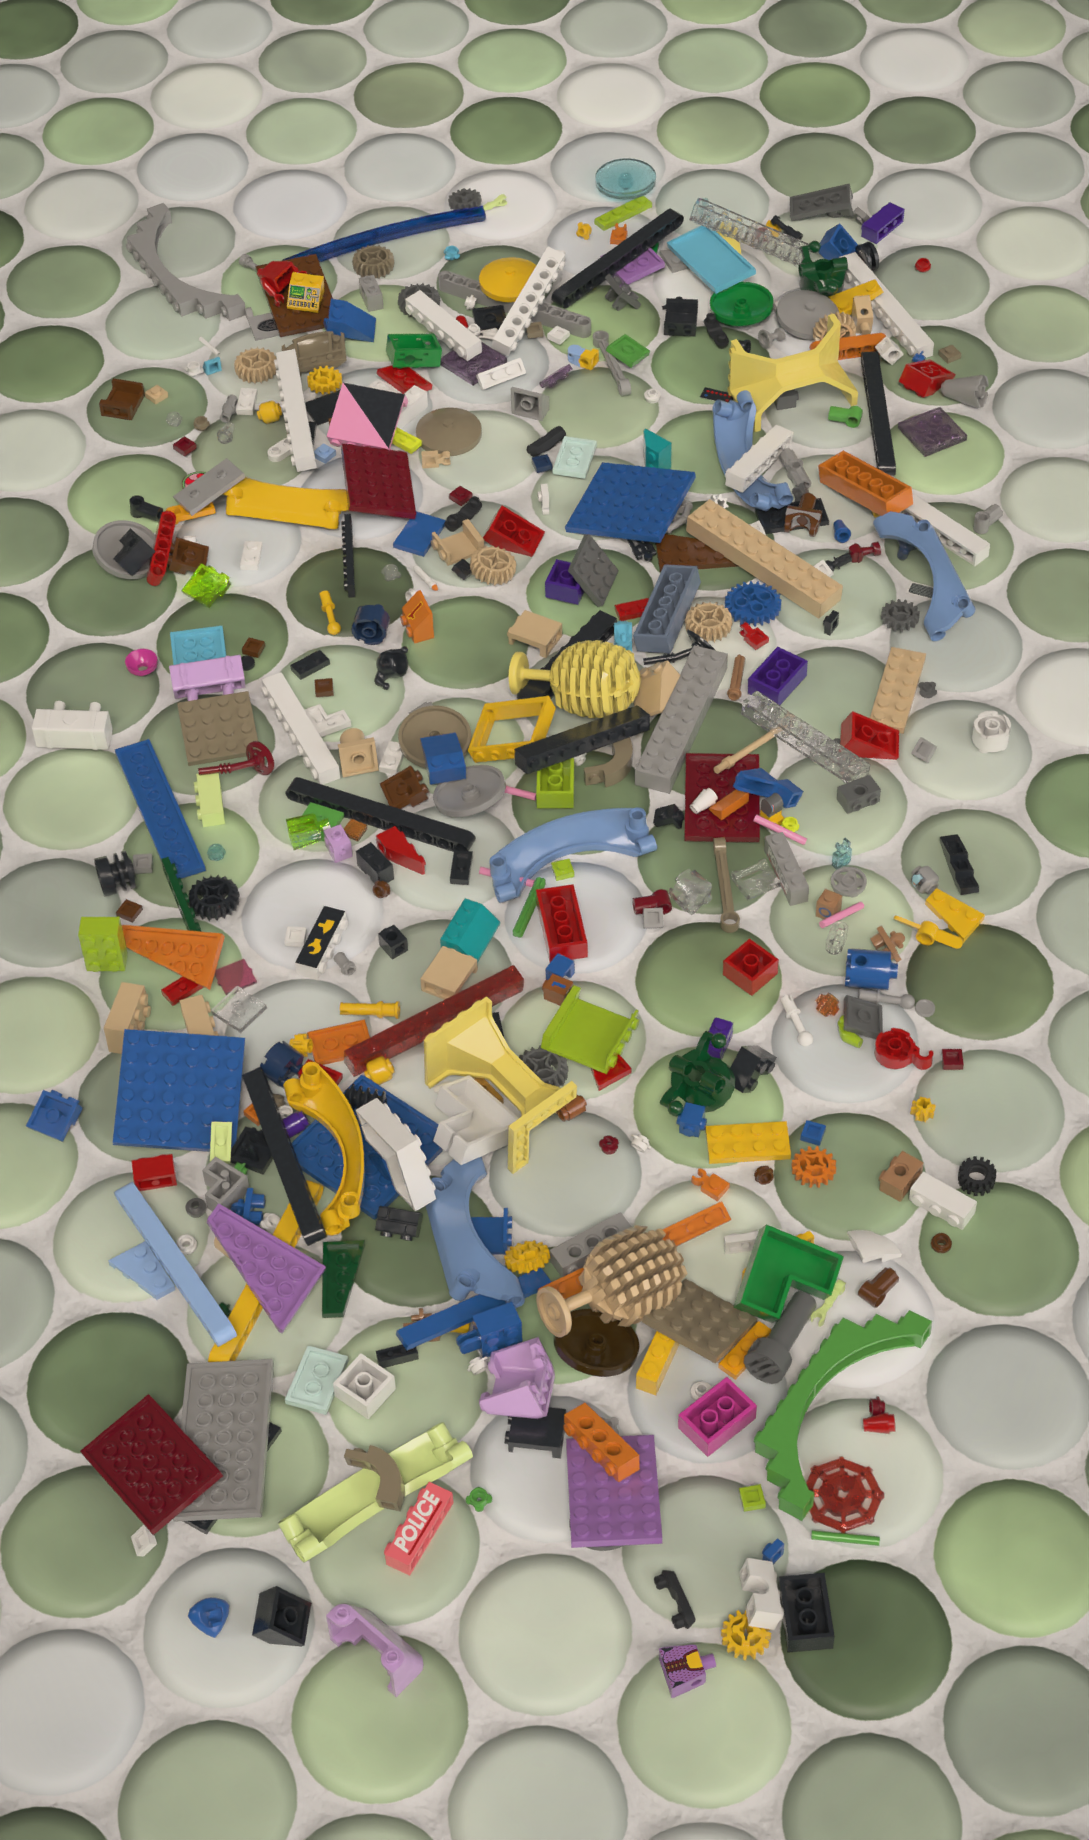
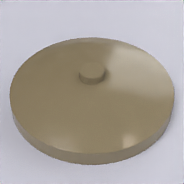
[416,407,482,456]
[398,706,471,768]

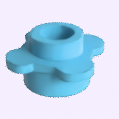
[444,246,460,260]

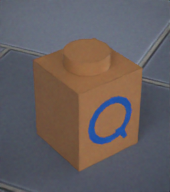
[816,889,843,919]

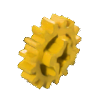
[307,366,342,395]
[504,1240,550,1274]
[721,1610,771,1660]

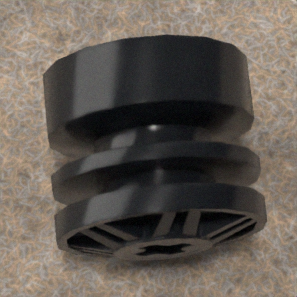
[94,850,136,897]

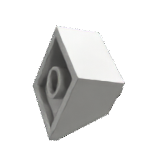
[511,387,549,421]

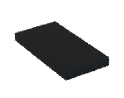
[755,498,829,534]

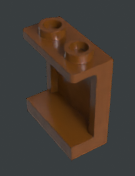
[99,378,145,421]

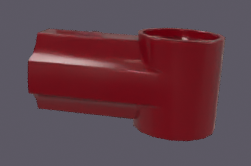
[632,889,672,915]

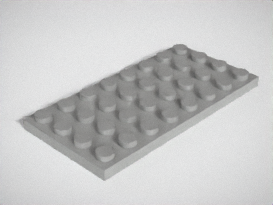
[173,1359,274,1522]

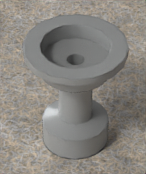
[758,327,786,349]

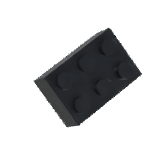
[778,1573,835,1653]

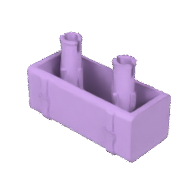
[169,655,245,701]

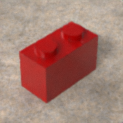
[131,1154,177,1191]

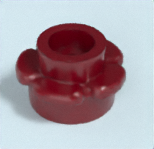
[599,1135,619,1155]
[869,1396,885,1416]

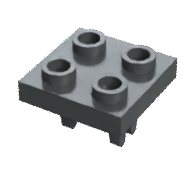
[605,274,641,311]

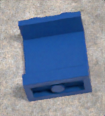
[471,1208,512,1255]

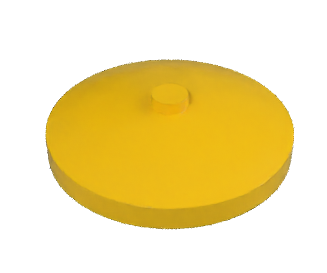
[479,257,537,302]

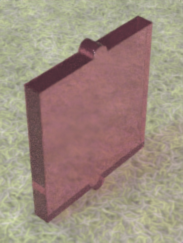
[214,959,257,995]

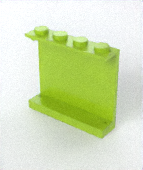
[541,985,640,1074]

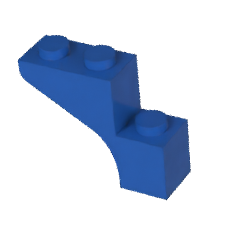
[733,768,804,808]

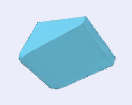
[203,357,222,375]

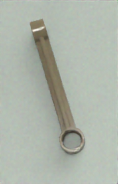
[713,837,740,933]

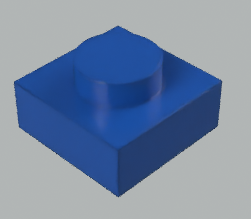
[800,1120,826,1146]
[762,1538,784,1565]

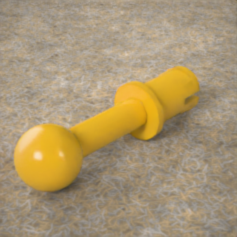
[319,591,341,635]

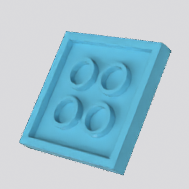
[170,626,226,665]

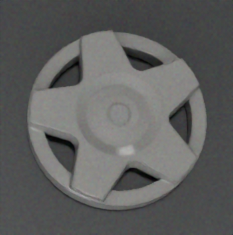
[831,867,867,898]

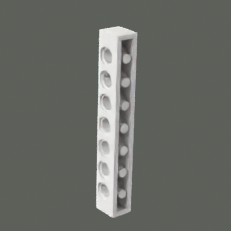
[491,247,565,356]

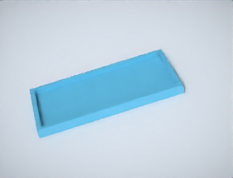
[667,223,756,294]

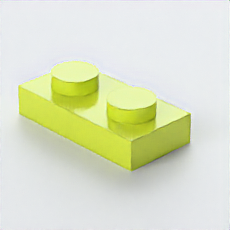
[392,427,422,454]

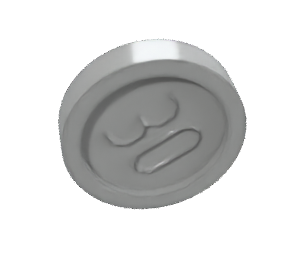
[915,999,935,1017]

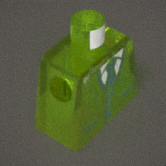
[286,813,331,851]

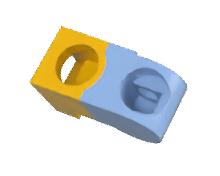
[568,345,599,370]

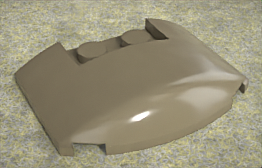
[282,331,347,376]

